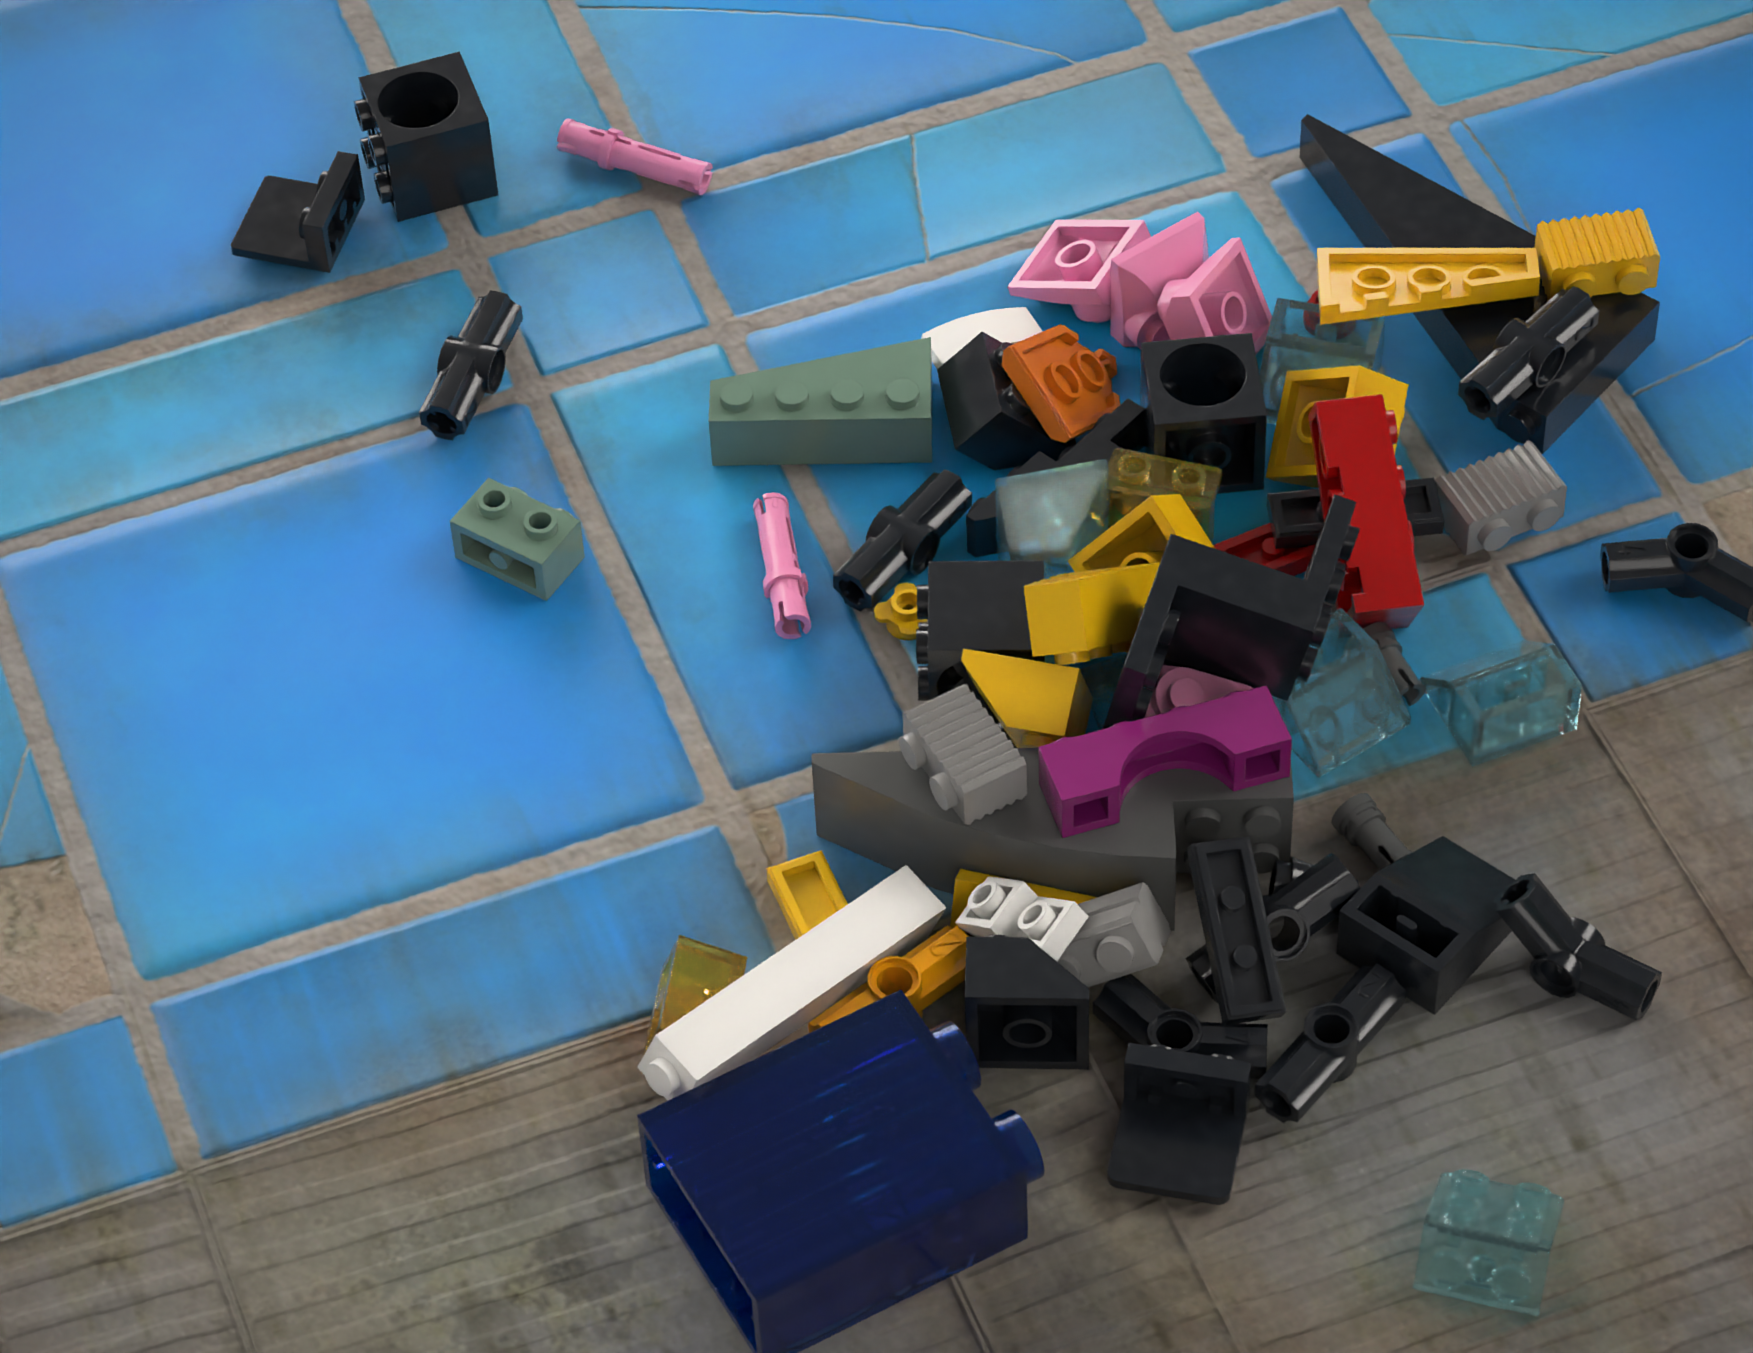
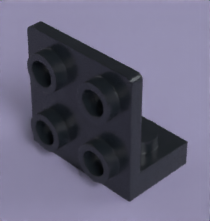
[231,151,365,273]

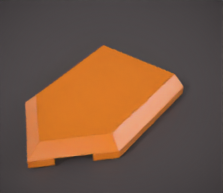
[1002,324,1120,443]

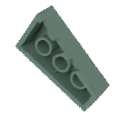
[708,337,933,466]

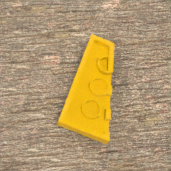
[1316,248,1540,325]

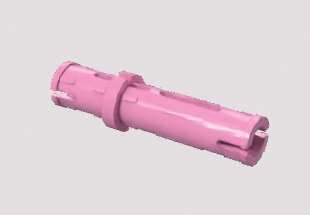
[557,118,713,195]
[753,492,811,640]

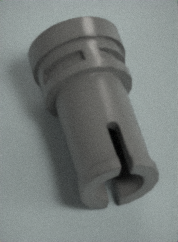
[1350,622,1426,709]
[1331,793,1412,870]

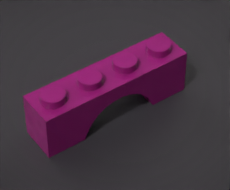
[1038,685,1292,838]

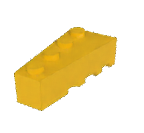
[1023,562,1160,665]

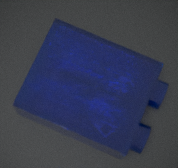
[637,990,1045,1353]

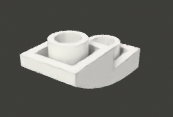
[921,307,1043,369]
[955,876,1089,961]

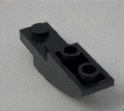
[966,398,1145,558]

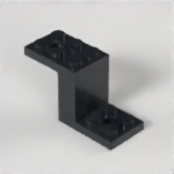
[1103,494,1360,729]

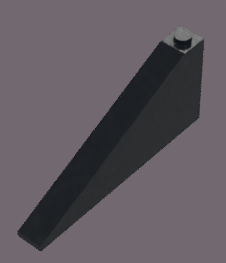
[1299,114,1660,454]

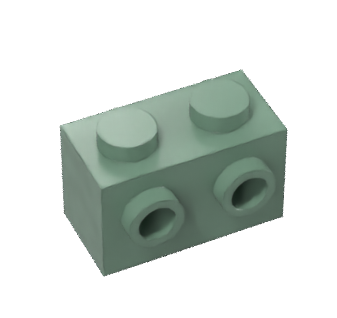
[450,478,585,601]

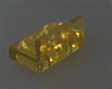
[1100,448,1222,542]

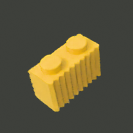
[1534,207,1660,301]

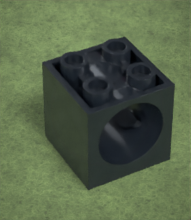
[354,51,498,222]
[1140,333,1267,497]
[916,560,1045,723]

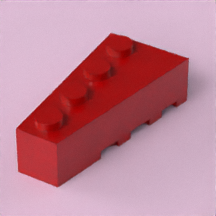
[1308,394,1425,635]

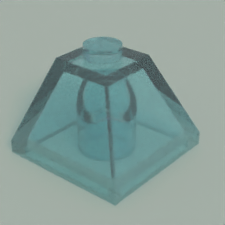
[995,459,1109,579]

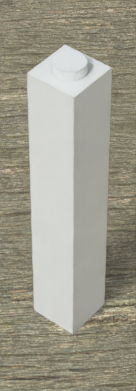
[637,865,946,1112]

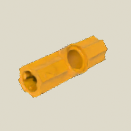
[808,925,969,1067]

